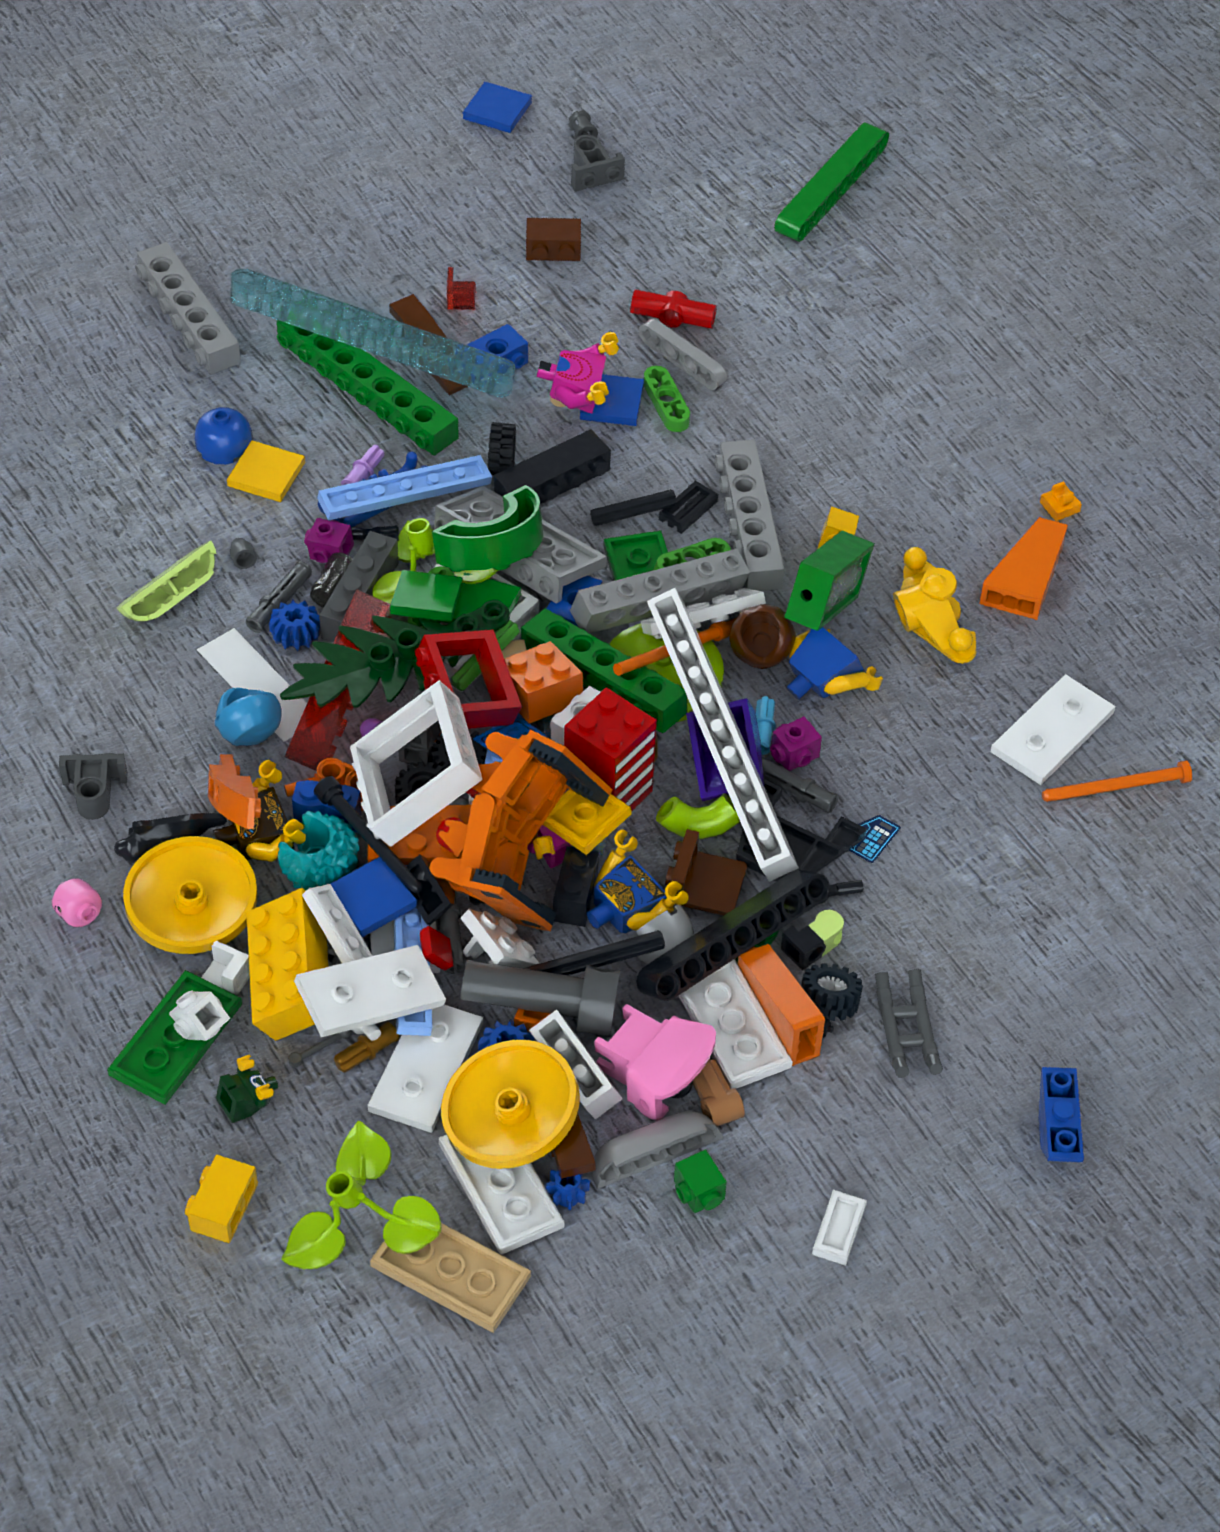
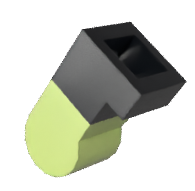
[781,910,844,970]

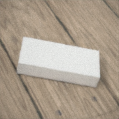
[812,1190,867,1265]

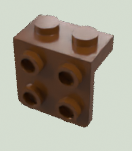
[665,829,747,916]

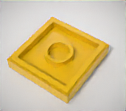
[227,440,305,502]
[543,790,632,855]

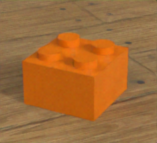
[504,641,583,724]

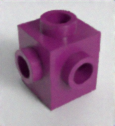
[304,518,354,566]
[770,716,822,771]

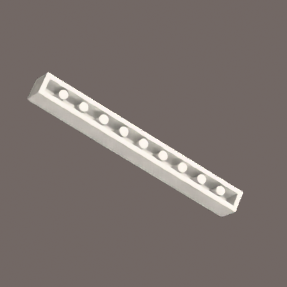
[647,588,799,882]

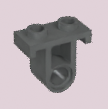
[571,135,625,192]
[59,753,128,820]

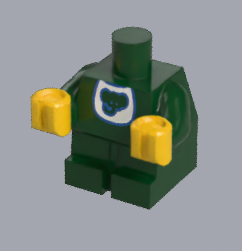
[216,1055,278,1123]

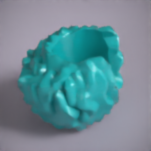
[278,811,360,890]

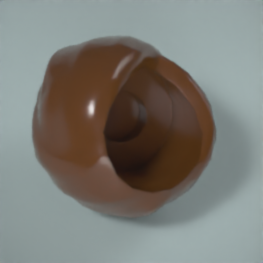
[729,604,796,669]

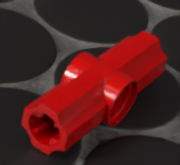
[630,290,717,329]

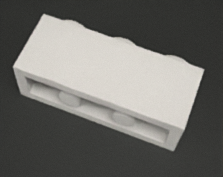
[529,1009,623,1120]

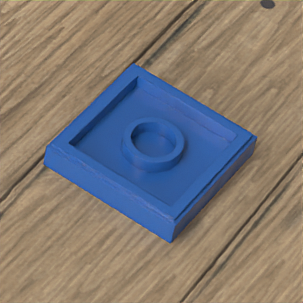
[463,82,532,133]
[580,374,644,426]
[330,857,417,937]

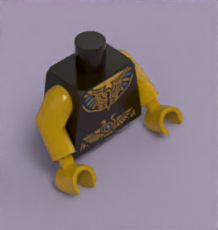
[213,760,306,862]

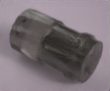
[310,552,353,608]

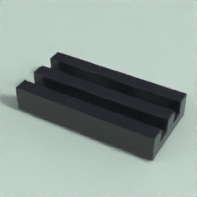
[659,480,718,534]

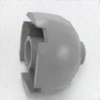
[628,905,694,965]

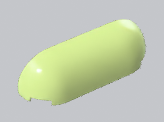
[116,541,216,622]

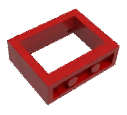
[415,630,522,729]

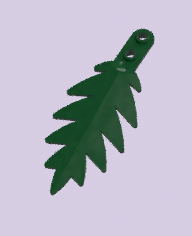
[280,600,510,708]

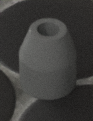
[230,538,257,569]

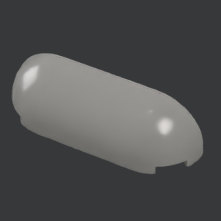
[591,1111,723,1189]

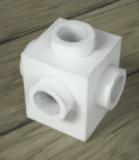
[169,991,230,1041]

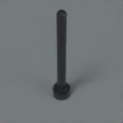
[314,776,422,893]

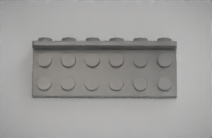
[434,486,607,603]

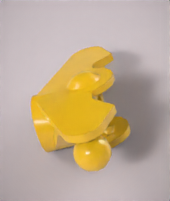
[893,547,976,664]

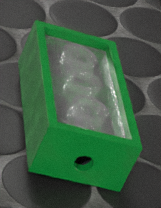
[784,531,875,631]

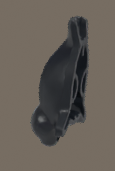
[114,813,227,863]

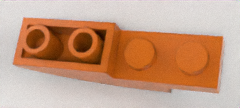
[207,754,261,829]

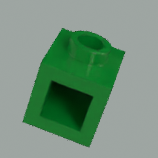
[674,1149,727,1214]

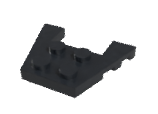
[736,778,867,882]

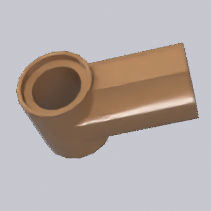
[693,1059,745,1126]

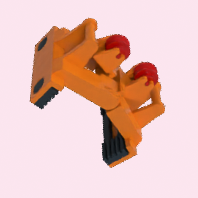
[429,729,612,932]

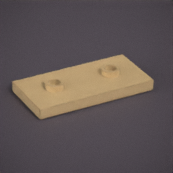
[370,1224,531,1333]

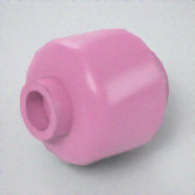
[52,879,102,927]

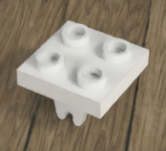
[461,909,540,968]

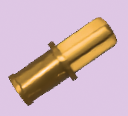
[334,1021,399,1073]

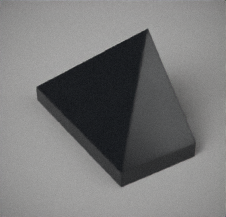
[400,854,455,926]

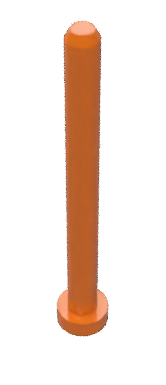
[1042,760,1192,802]

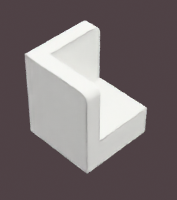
[201,941,250,996]

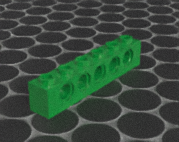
[521,608,687,733]

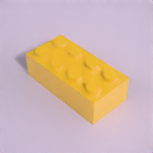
[247,888,329,1041]

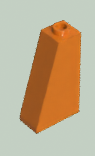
[979,517,1068,620]
[738,944,825,1066]

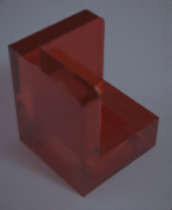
[447,267,476,310]

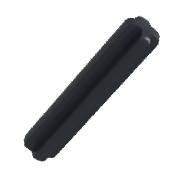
[590,489,677,526]

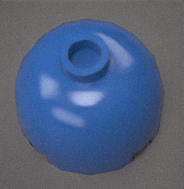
[194,407,253,464]

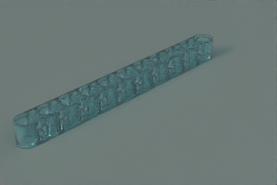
[230,268,516,397]

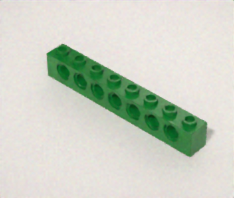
[276,305,459,456]

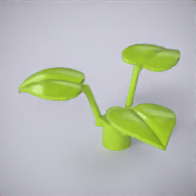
[372,518,498,607]
[281,1121,442,1269]

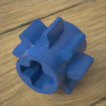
[546,1170,590,1210]

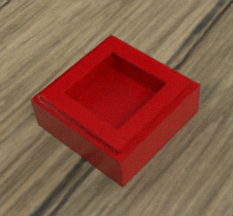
[420,926,453,971]

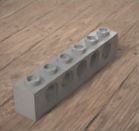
[135,242,241,375]
[715,440,784,591]
[570,549,750,634]

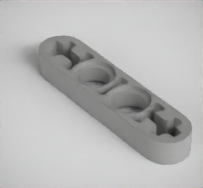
[639,318,727,390]

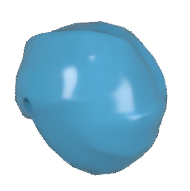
[215,688,282,746]

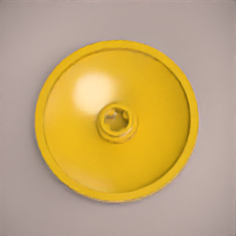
[123,836,258,954]
[441,1040,580,1169]

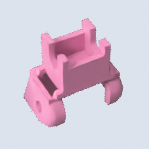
[594,1004,716,1121]

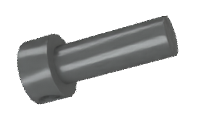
[461,960,620,1037]

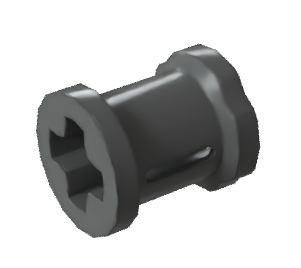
[568,110,598,139]

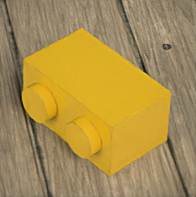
[185,1154,258,1244]

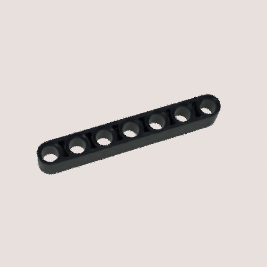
[636,869,830,1001]

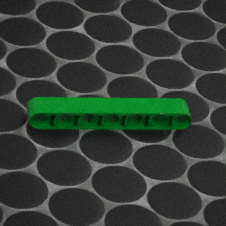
[774,122,889,242]

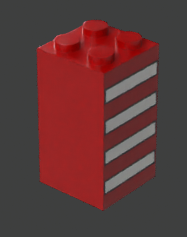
[564,687,657,812]

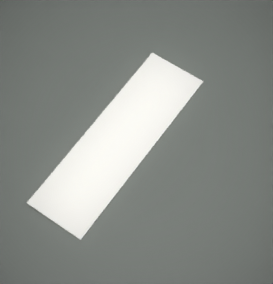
[197,628,314,742]

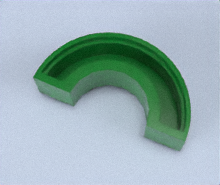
[432,485,543,572]

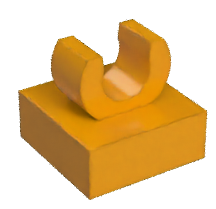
[1040,481,1082,521]

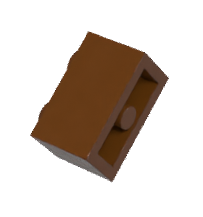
[526,218,581,261]

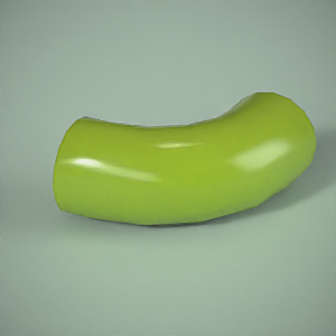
[656,793,740,839]

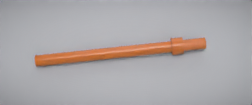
[613,618,737,676]

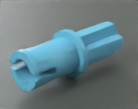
[756,696,776,755]

